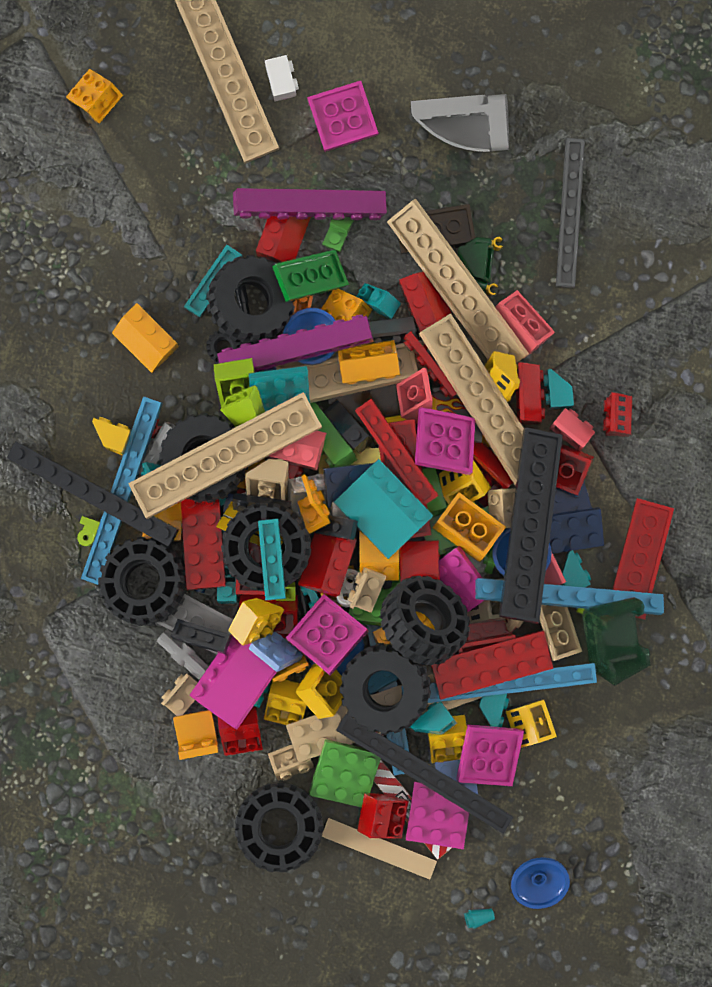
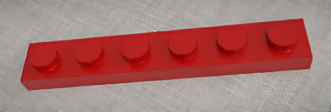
[355,399,439,505]

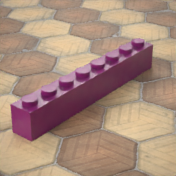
[233,188,387,220]
[217,315,374,372]

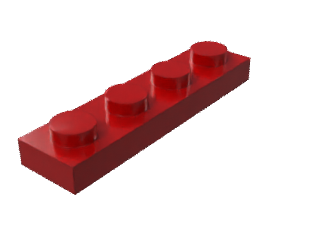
[404,332,457,399]

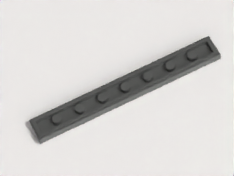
[556,138,585,289]

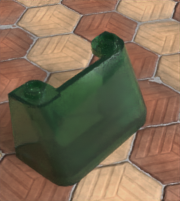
[583,597,651,686]

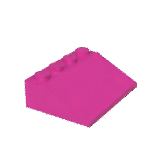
[189,634,276,730]

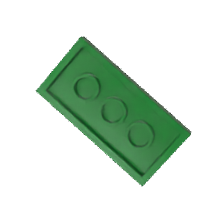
[272,249,349,302]

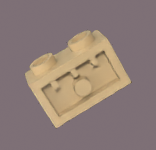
[488,488,516,528]
[347,567,386,613]
[161,674,198,716]
[268,745,314,781]

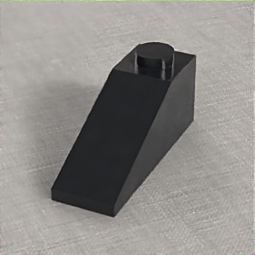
[323,400,374,454]

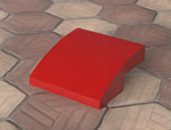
[400,540,440,582]

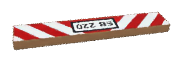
[374,760,452,860]

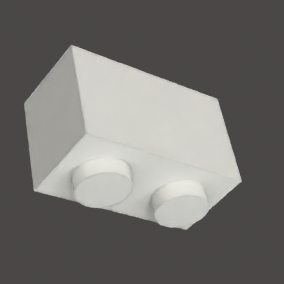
[265,55,299,102]

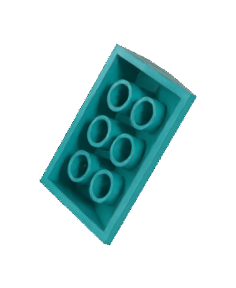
[333,459,433,559]

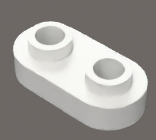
[337,569,358,607]

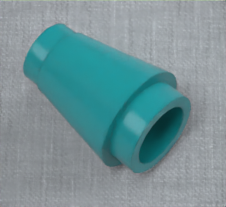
[464,908,495,929]

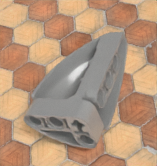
[411,94,509,152]

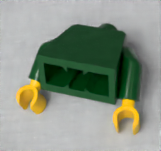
[458,237,503,296]

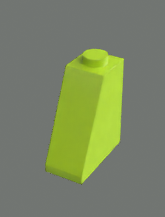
[220,385,265,427]

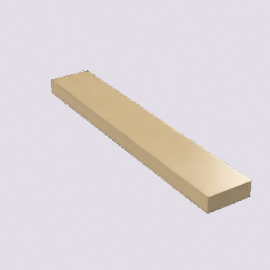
[322,818,437,879]

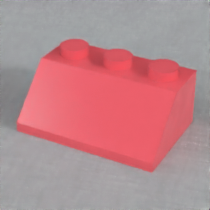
[495,290,555,358]
[265,431,327,471]

